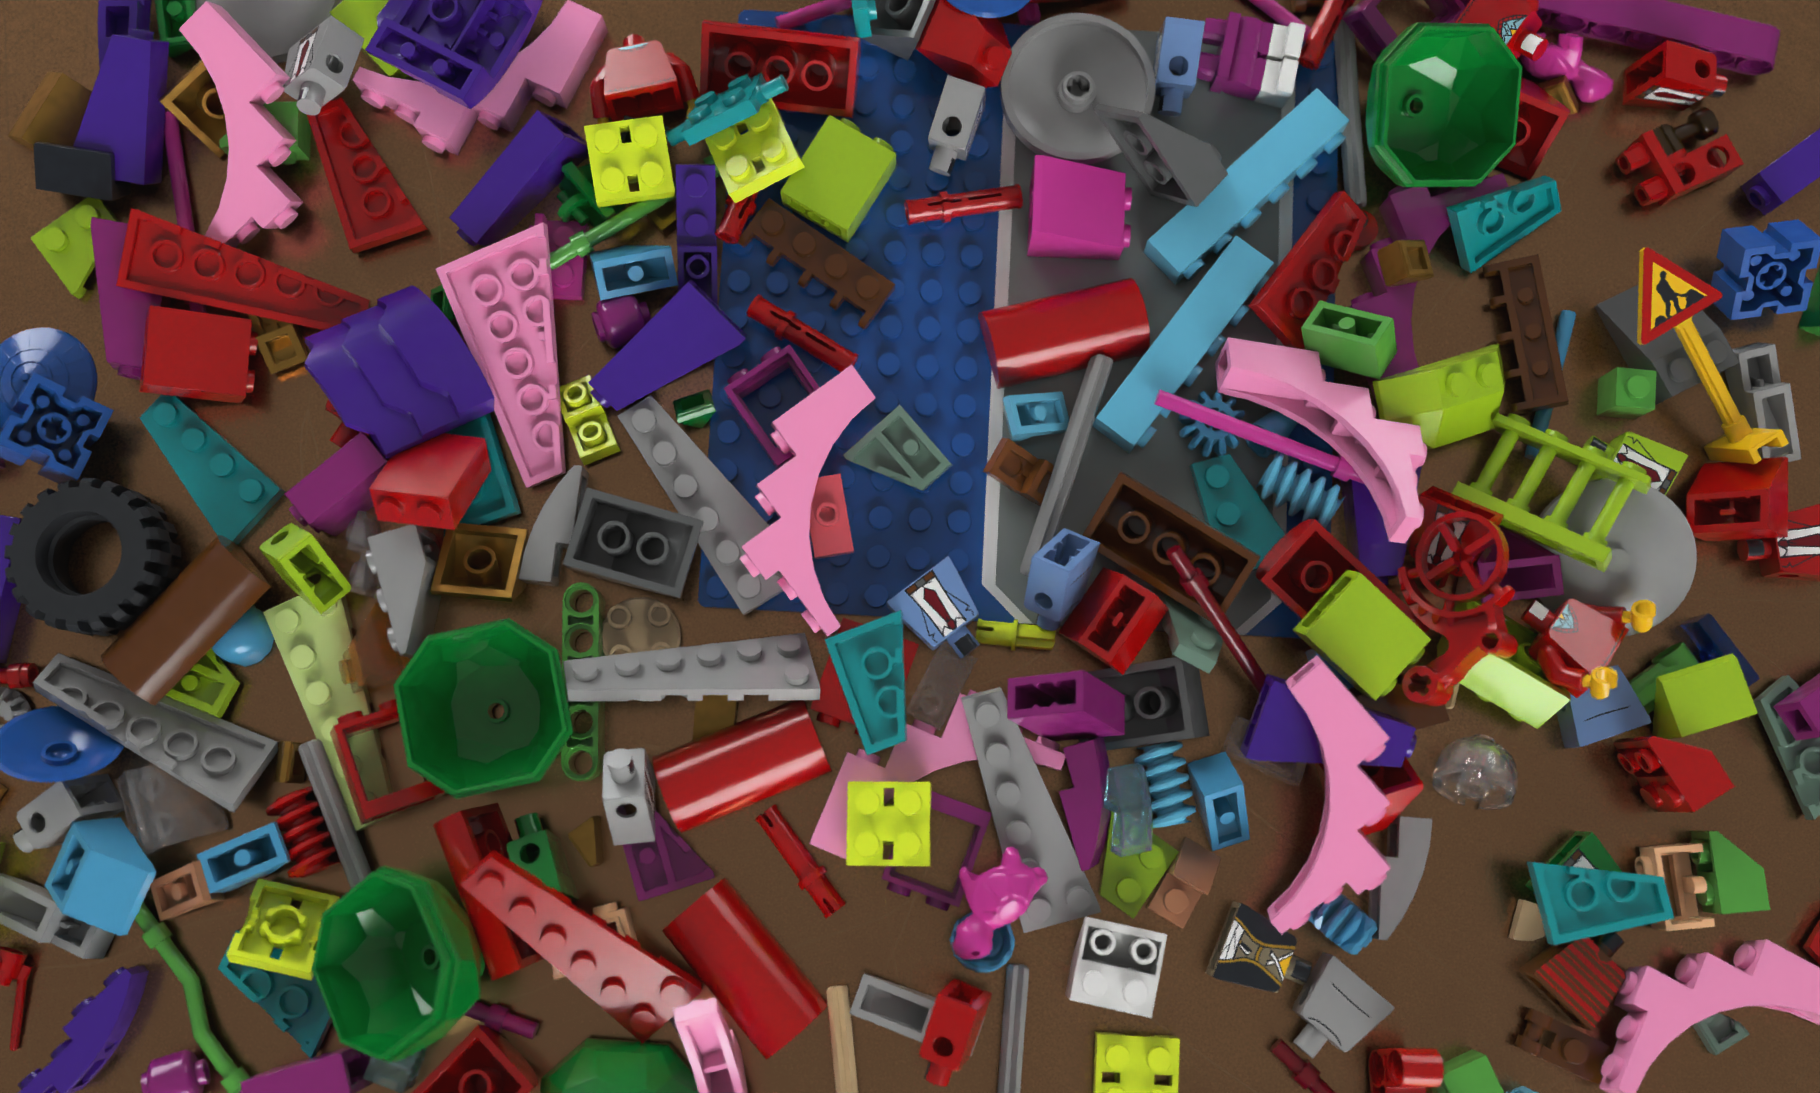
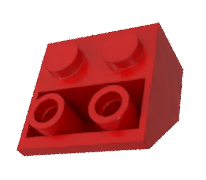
[1686,457,1788,541]
[1059,567,1169,675]
[1613,736,1735,812]

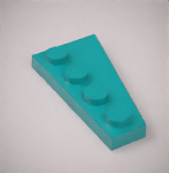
[139,394,286,544]

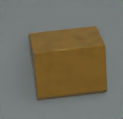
[159,59,227,158]
[8,72,92,150]
[430,523,528,602]

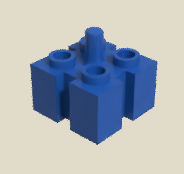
[1711,219,1820,320]
[0,372,114,484]

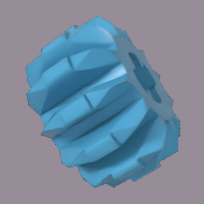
[1178,390,1245,457]
[1308,893,1378,955]

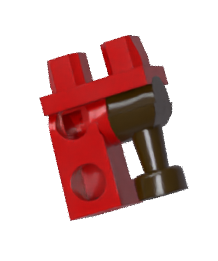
[1616,107,1744,206]

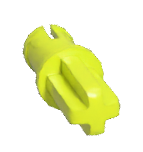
[976,619,1056,651]

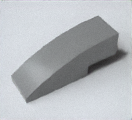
[1725,342,1802,462]
[519,465,589,587]
[1368,816,1432,940]
[0,873,115,959]
[849,974,985,1057]

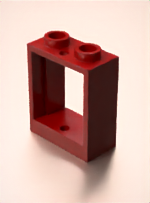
[330,699,446,825]

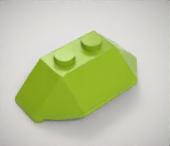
[1372,344,1506,449]

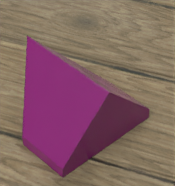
[1476,526,1564,603]

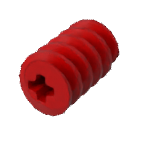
[265,786,341,878]

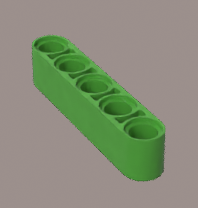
[561,582,605,782]

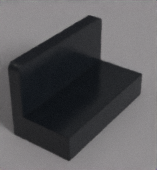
[34,141,131,201]

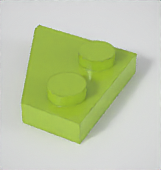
[30,197,119,299]
[165,649,240,719]
[1098,806,1179,919]

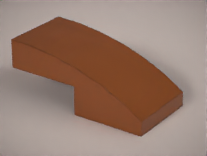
[983,438,1075,507]

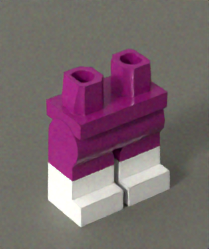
[1197,11,1306,109]

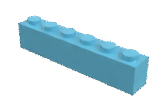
[1144,88,1350,285]
[1092,235,1274,454]

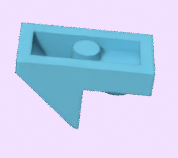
[1003,392,1069,443]

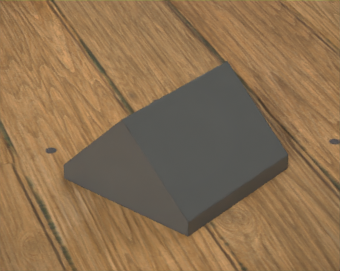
[855,0,935,60]

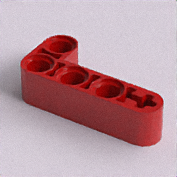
[1369,1048,1444,1093]

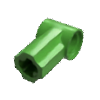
[1629,642,1700,713]

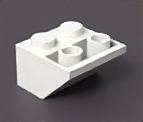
[1065,916,1167,1018]

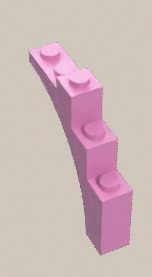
[352,0,608,155]
[179,1,303,247]
[1215,337,1427,544]
[739,365,876,636]
[1267,655,1391,935]
[809,690,1066,859]
[1599,939,1820,1093]
[674,997,748,1093]

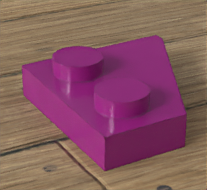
[623,810,715,902]

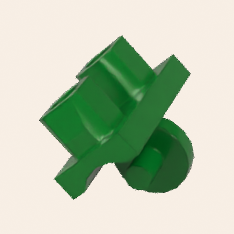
[557,161,626,228]

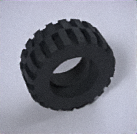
[4,478,181,636]

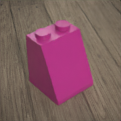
[1027,155,1132,260]

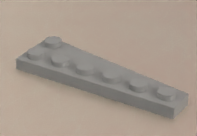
[563,633,820,701]

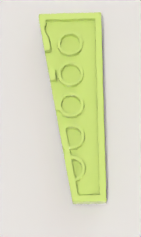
[263,596,398,831]

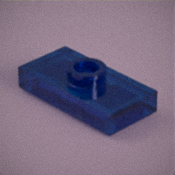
[1680,613,1760,687]

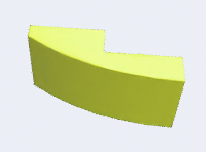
[560,375,621,466]

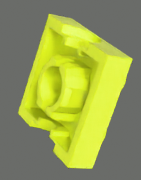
[705,98,805,204]
[584,115,676,208]
[846,781,931,866]
[227,878,340,981]
[1093,1031,1180,1093]

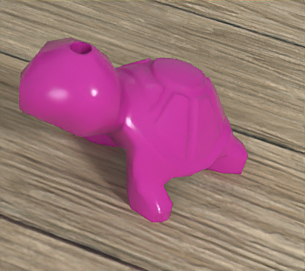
[1520,32,1614,102]
[952,847,1048,960]

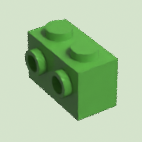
[1301,301,1397,379]

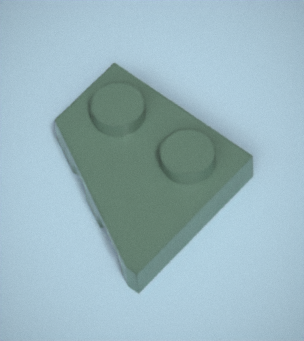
[843,405,953,491]

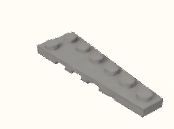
[618,395,783,616]
[33,653,278,813]
[961,687,1101,933]

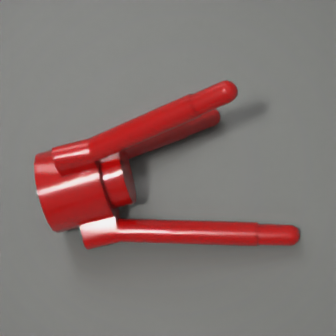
[0,945,33,1051]

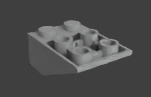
[366,525,442,658]

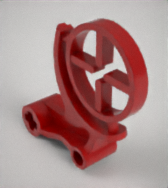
[1397,511,1518,707]

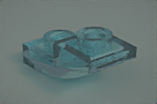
[1103,763,1153,857]

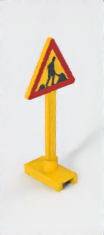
[1637,247,1789,464]

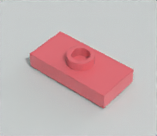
[810,473,854,559]

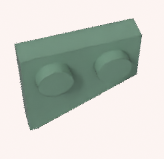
[1156,590,1230,674]

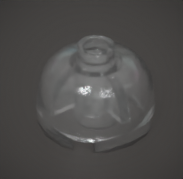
[1432,734,1518,810]

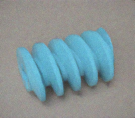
[1255,452,1346,528]
[1134,741,1196,829]

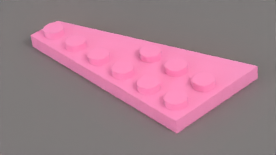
[436,222,566,488]

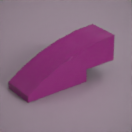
[1059,737,1111,871]

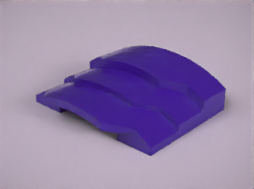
[365,0,543,109]
[305,285,494,459]

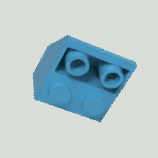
[45,817,157,936]

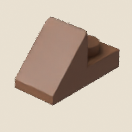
[1146,837,1221,929]
[150,860,225,921]

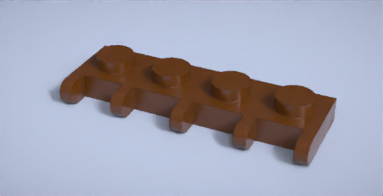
[738,198,895,330]
[1483,254,1569,415]

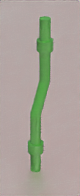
[550,154,720,271]
[134,902,251,1093]

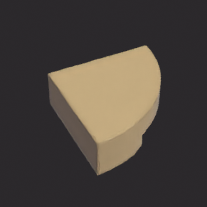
[1508,899,1545,941]

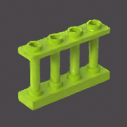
[1452,413,1651,573]

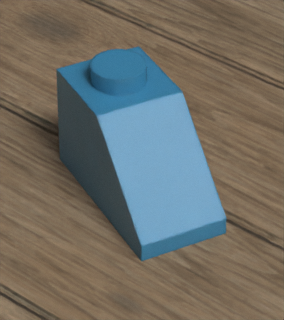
[589,245,678,300]
[1187,751,1250,851]
[196,822,291,894]

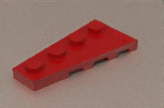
[307,97,428,254]
[1248,190,1367,349]

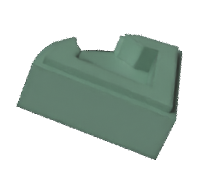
[1692,1013,1750,1055]

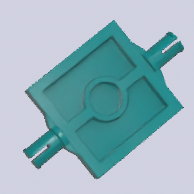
[666,73,789,147]

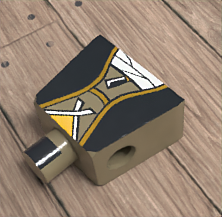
[1205,901,1312,993]

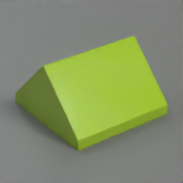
[1652,653,1758,739]

